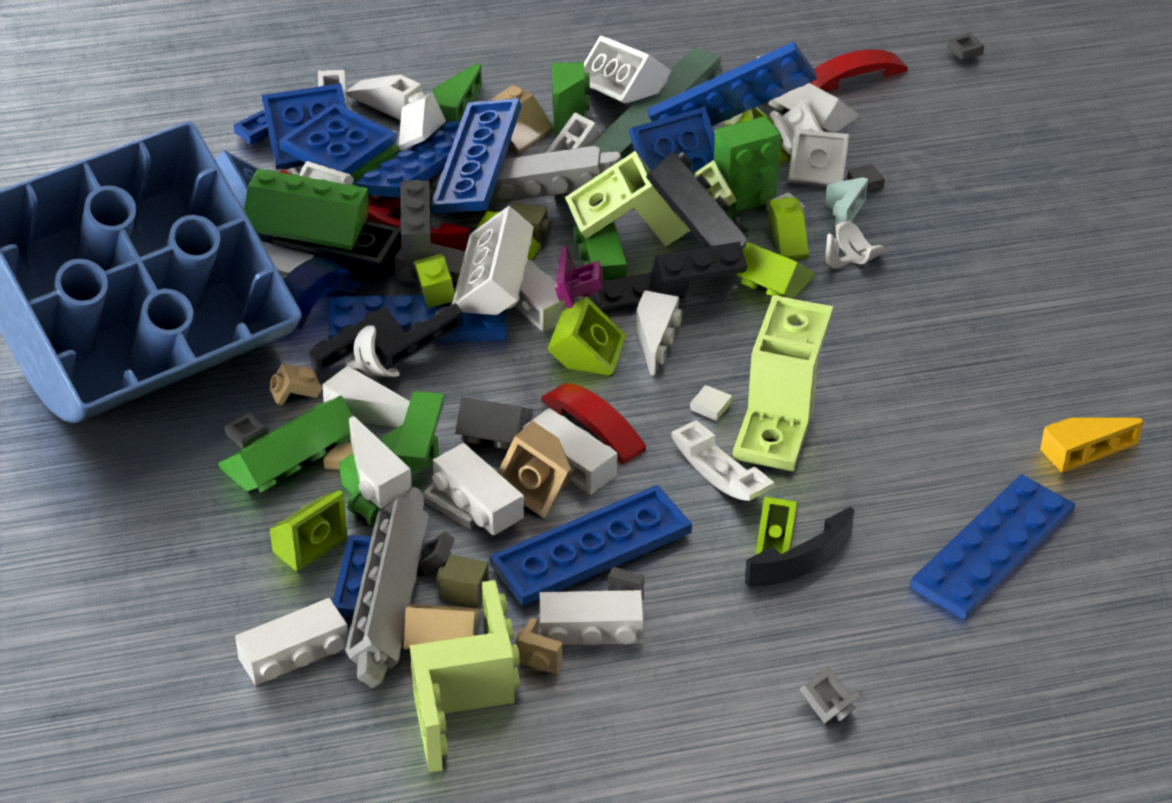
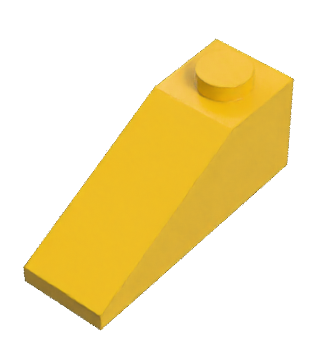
[1040,418,1144,473]

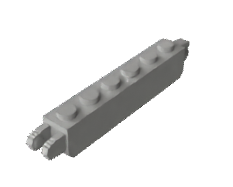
[430,146,622,204]
[345,486,429,688]

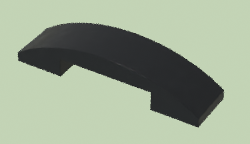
[745,507,854,587]

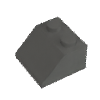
[455,397,533,449]

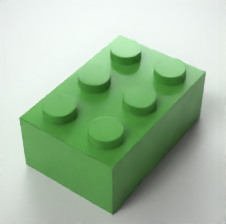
[714,116,781,214]

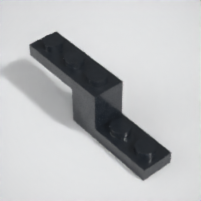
[596,241,748,313]
[309,303,463,374]

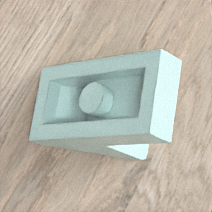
[825,177,868,229]

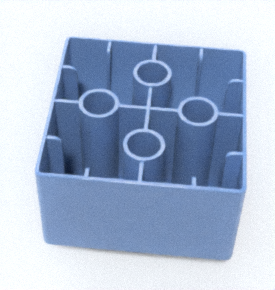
[0,121,301,423]

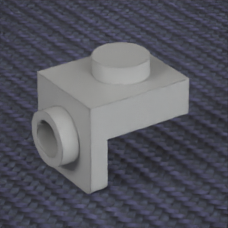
[799,668,862,724]

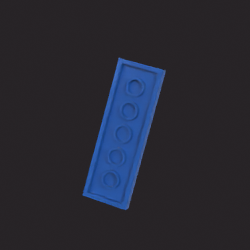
[647,41,817,126]
[431,98,522,214]
[354,121,460,198]
[328,295,507,342]
[910,474,1075,620]
[490,484,692,607]

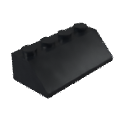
[646,150,749,247]
[272,221,402,272]

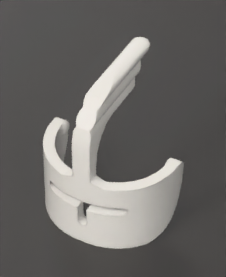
[825,221,888,269]
[344,326,400,379]

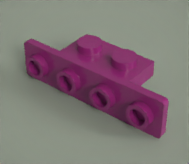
[555,245,603,309]

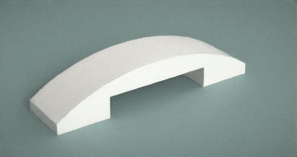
[671,420,775,501]

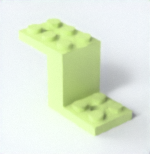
[565,151,737,247]
[732,295,833,472]
[410,580,520,772]

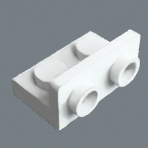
[770,100,822,155]

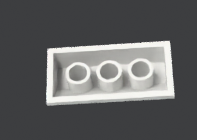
[584,35,672,104]
[757,56,860,133]
[452,206,534,315]

